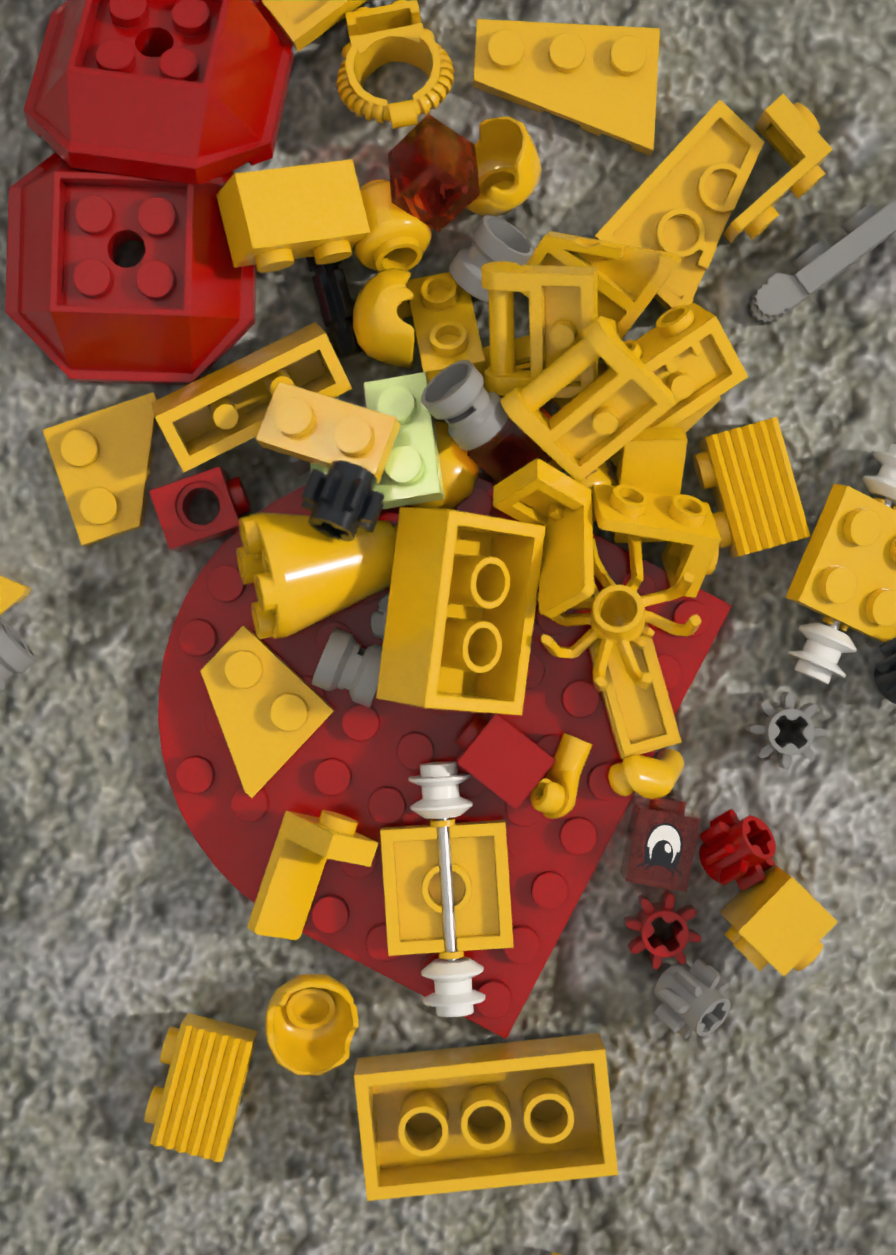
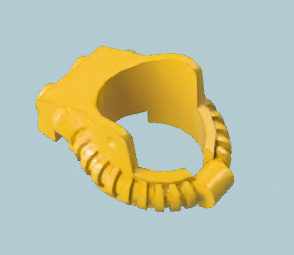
[336,0,454,129]

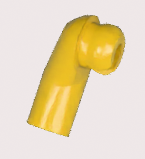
[530,733,593,819]
[608,749,684,799]

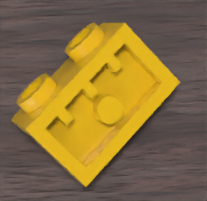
[598,303,748,428]

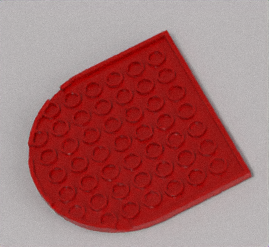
[158,478,732,1039]

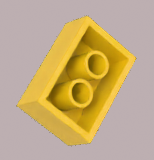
[376,507,546,715]

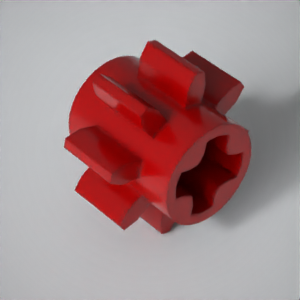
[699,809,776,891]
[623,890,702,970]

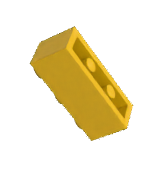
[151,322,352,472]

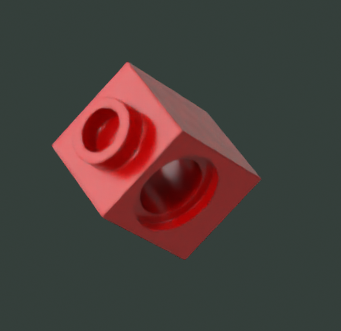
[149,466,251,552]
[455,713,556,810]

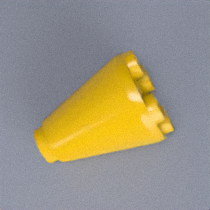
[236,512,398,639]

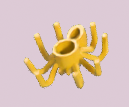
[537,534,702,692]

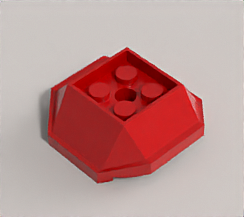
[23,0,294,185]
[5,152,257,385]

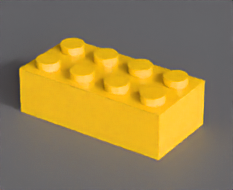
[354,1033,618,1201]

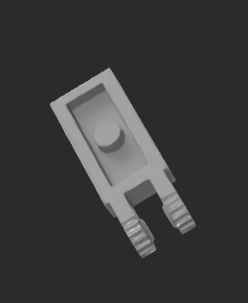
[747,199,896,325]

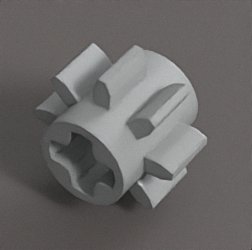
[745,692,827,770]
[654,958,731,1039]

